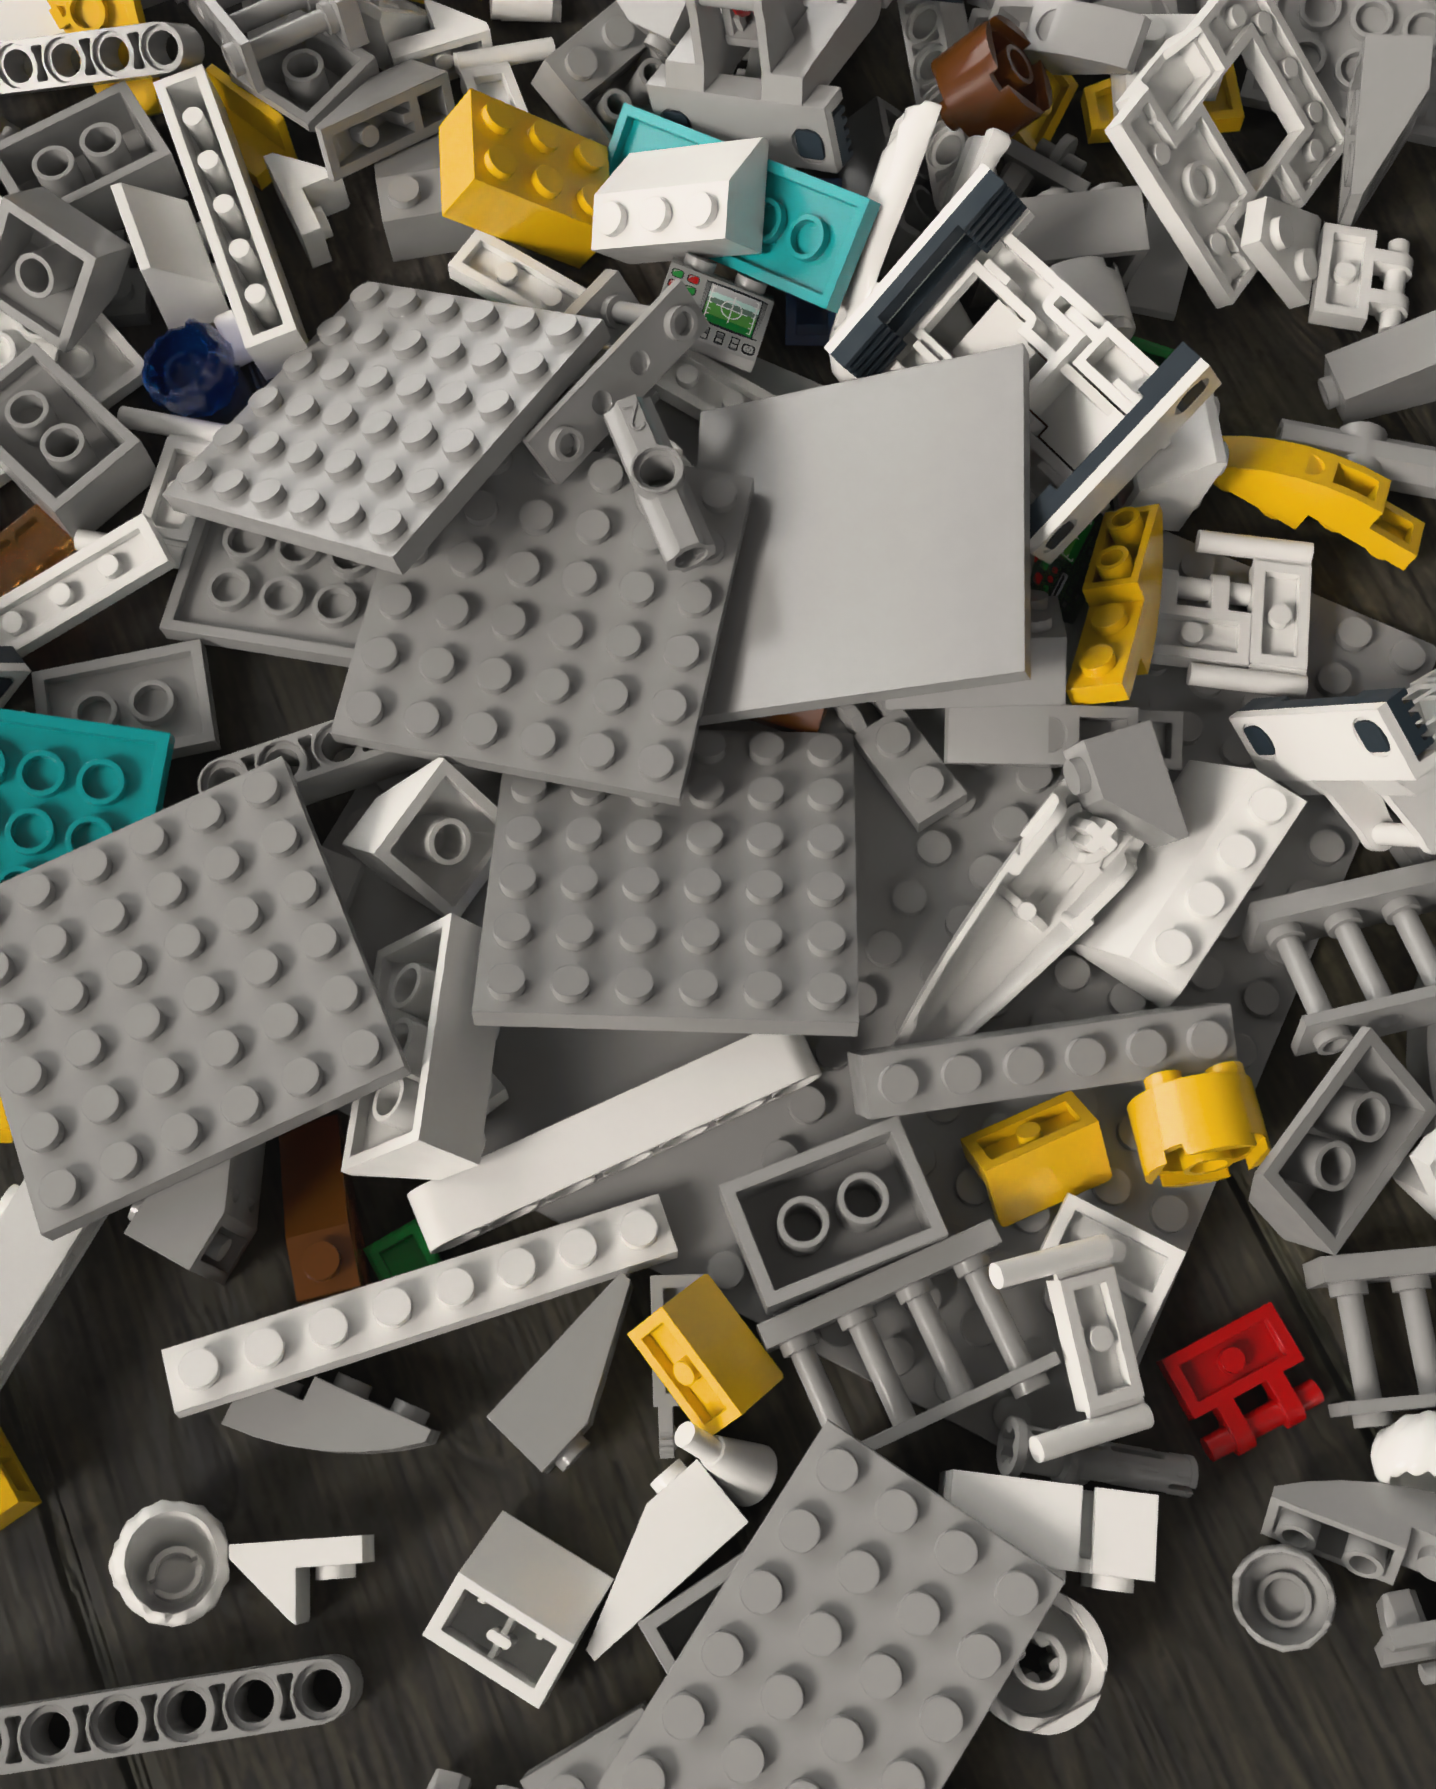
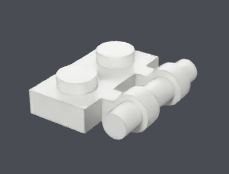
[1308,222,1414,333]
[1151,568,1252,669]

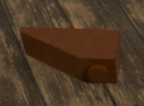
[278,1114,372,1305]

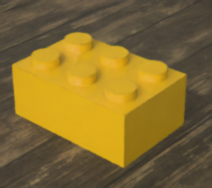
[439,88,610,269]

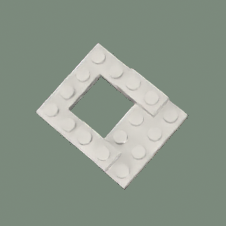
[1104,0,1345,309]

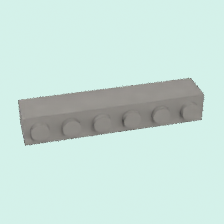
[847,1002,1238,1120]

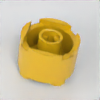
[1127,1061,1272,1187]

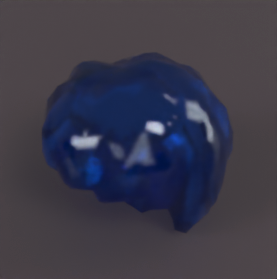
[141,318,239,418]

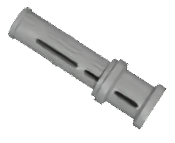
[996,1415,1199,1498]

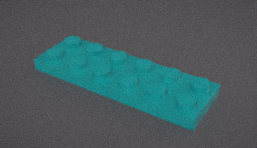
[608,103,881,313]

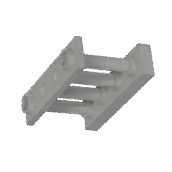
[174,0,369,93]
[520,269,710,485]
[1241,860,1436,1056]
[756,1218,1061,1450]
[1302,1246,1436,1429]

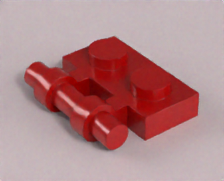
[1156,1302,1325,1462]

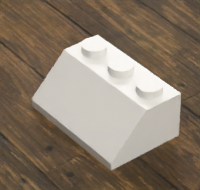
[591,137,769,264]

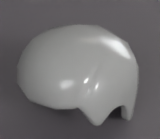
[1232,1544,1336,1653]

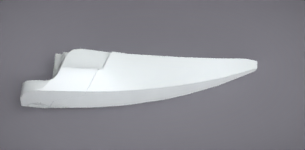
[892,778,1145,1045]

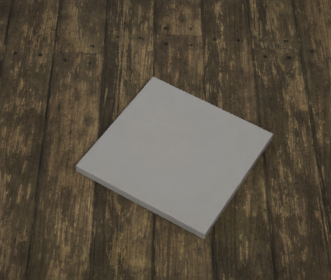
[697,343,1031,725]

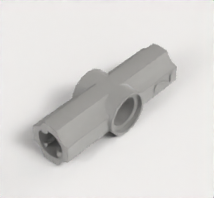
[604,394,716,573]
[1275,418,1436,499]

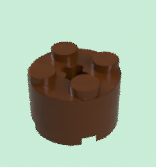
[931,15,1053,138]

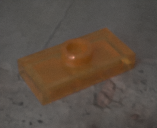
[0,504,75,597]

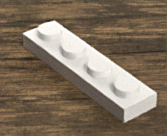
[0,513,177,658]

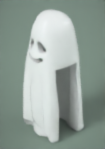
[829,100,1012,382]

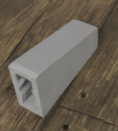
[1318,310,1436,425]

